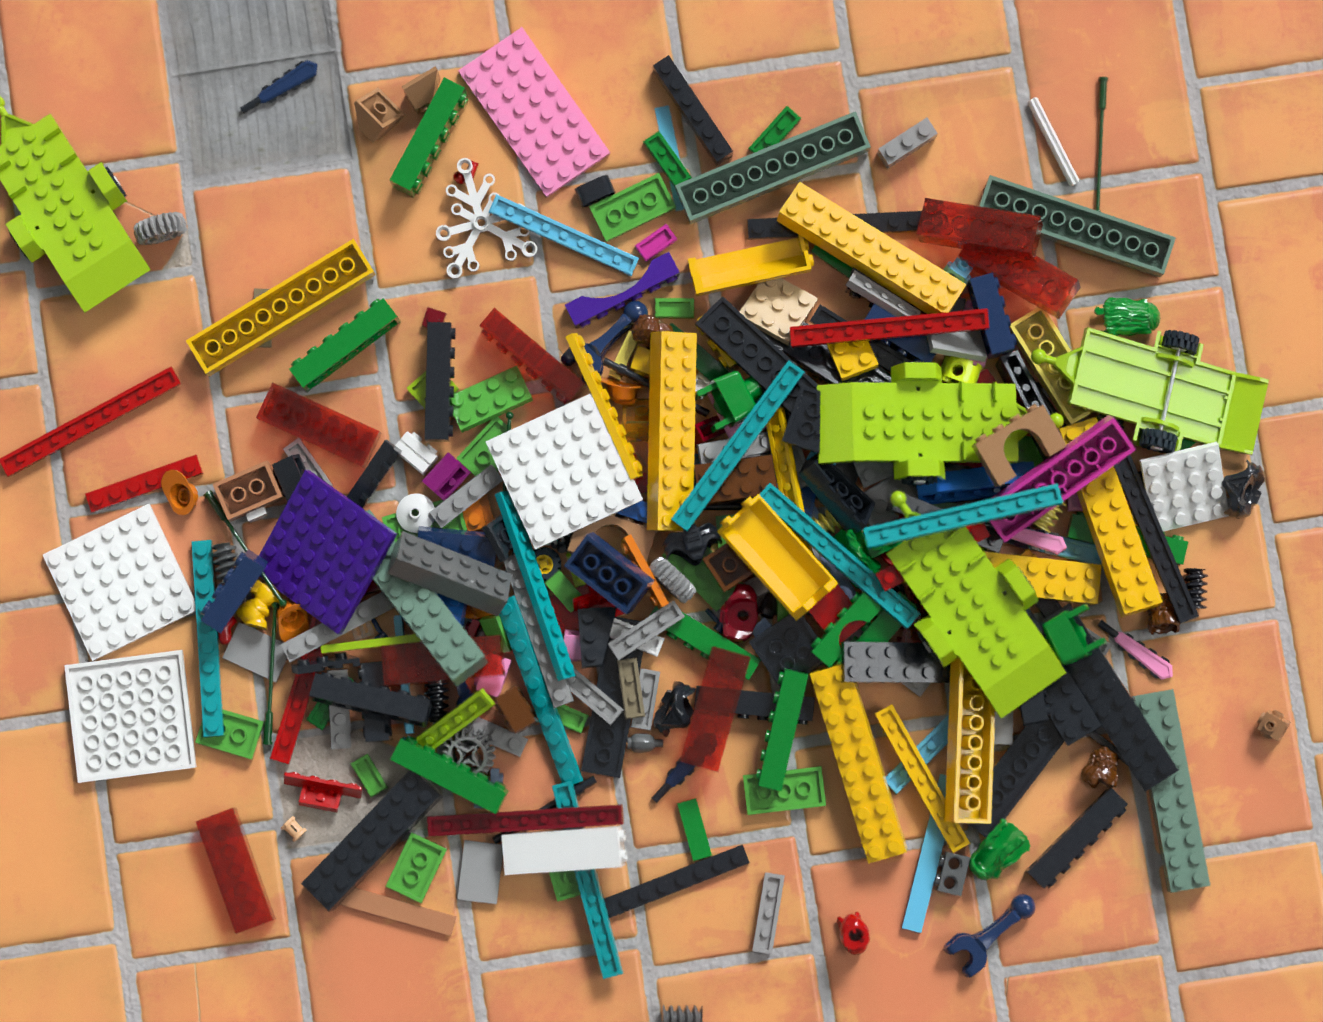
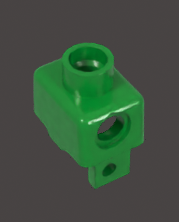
[695,371,763,433]
[1042,604,1107,665]

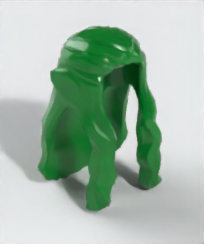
[1094,297,1161,336]
[832,529,881,589]
[969,819,1031,881]

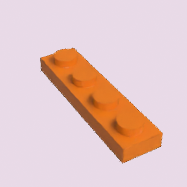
[621,534,669,609]

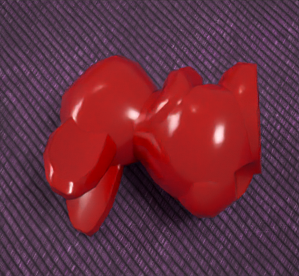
[837,911,870,955]

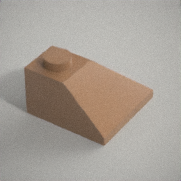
[402,66,440,114]
[354,88,405,143]

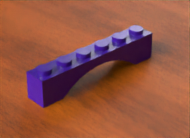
[565,252,680,329]

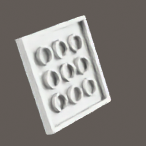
[1140,442,1229,532]

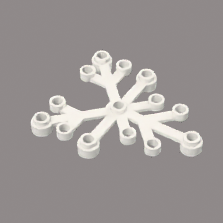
[436,158,537,279]

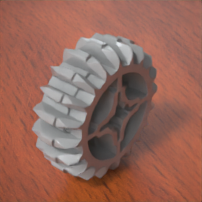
[134,212,187,245]
[649,557,696,603]
[442,727,496,774]

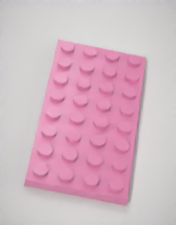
[458,27,610,198]

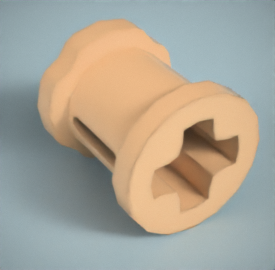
[281,816,307,842]

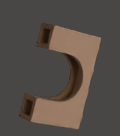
[971,404,1067,487]
[566,513,657,562]

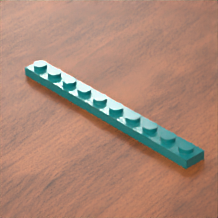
[671,360,805,532]
[759,483,920,629]
[863,484,1063,549]
[495,491,576,681]
[192,540,224,737]
[499,595,583,784]
[552,781,623,979]

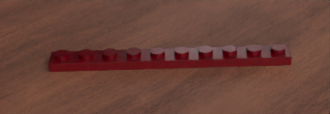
[427,804,624,837]

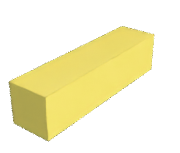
[608,331,638,381]

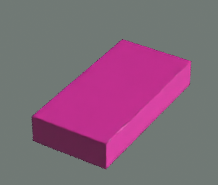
[635,224,678,262]

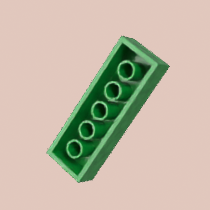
[390,77,469,198]
[289,298,401,392]

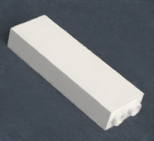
[501,825,627,875]

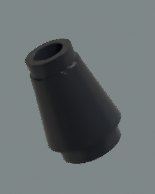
[758,592,777,619]

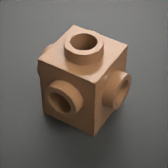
[1257,710,1291,741]

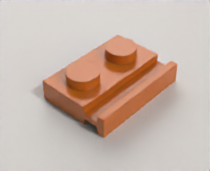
[462,493,494,531]

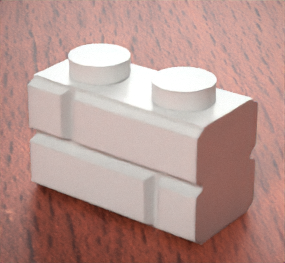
[395,431,438,476]

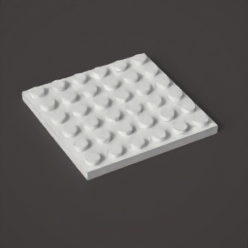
[486,394,643,550]
[43,504,196,661]
[64,650,197,783]

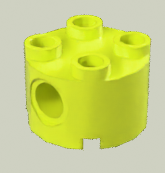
[941,355,983,383]

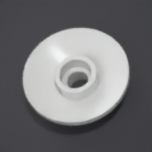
[396,494,435,533]

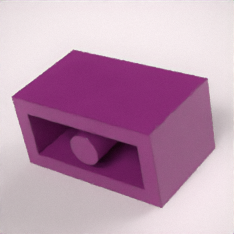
[422,452,471,501]

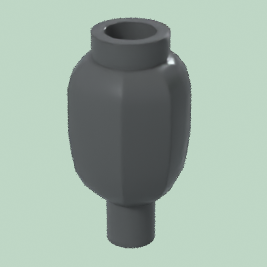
[627,734,663,753]

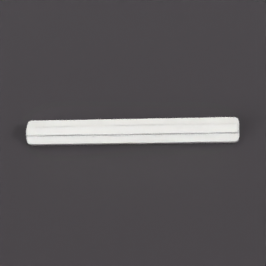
[1028,97,1079,186]

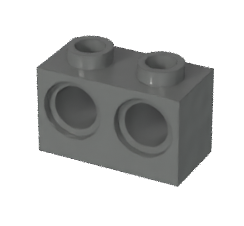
[934,851,970,896]

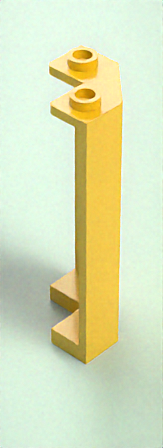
[688,235,814,297]
[717,494,838,621]

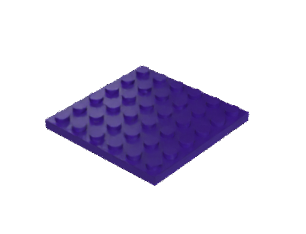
[259,470,397,635]

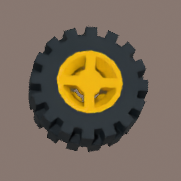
[533,547,562,583]

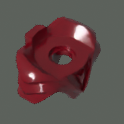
[719,584,759,643]

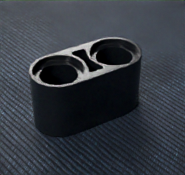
[574,175,616,208]

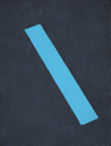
[655,105,684,211]

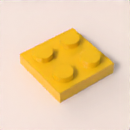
[827,341,879,381]

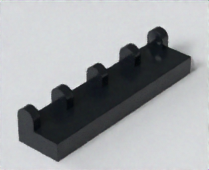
[347,440,402,509]

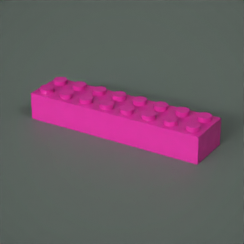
[989,415,1136,542]

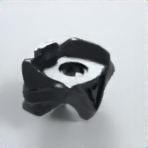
[1222,460,1265,519]
[663,523,723,566]
[653,681,696,737]

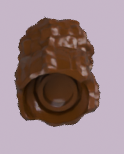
[631,314,673,350]
[1147,593,1180,635]
[1081,747,1119,789]

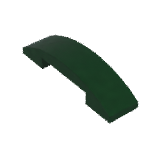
[670,322,729,382]

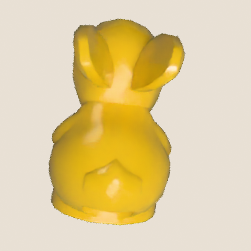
[236,579,281,630]

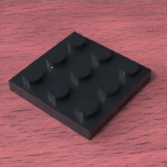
[749,614,823,687]

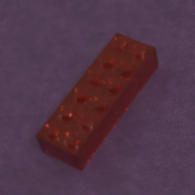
[916,198,1043,261]
[958,223,1081,319]
[479,307,586,405]
[256,382,382,469]
[381,635,505,687]
[680,646,751,772]
[195,807,276,934]

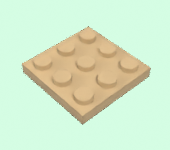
[740,278,818,345]

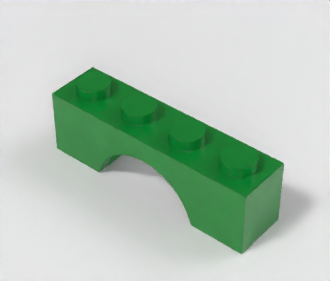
[810,592,882,668]

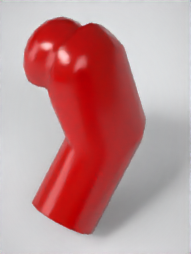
[453,160,479,184]
[218,616,237,645]

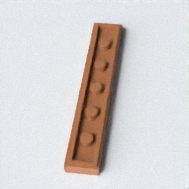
[340,888,457,936]

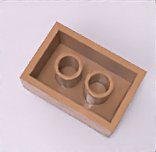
[213,461,285,522]

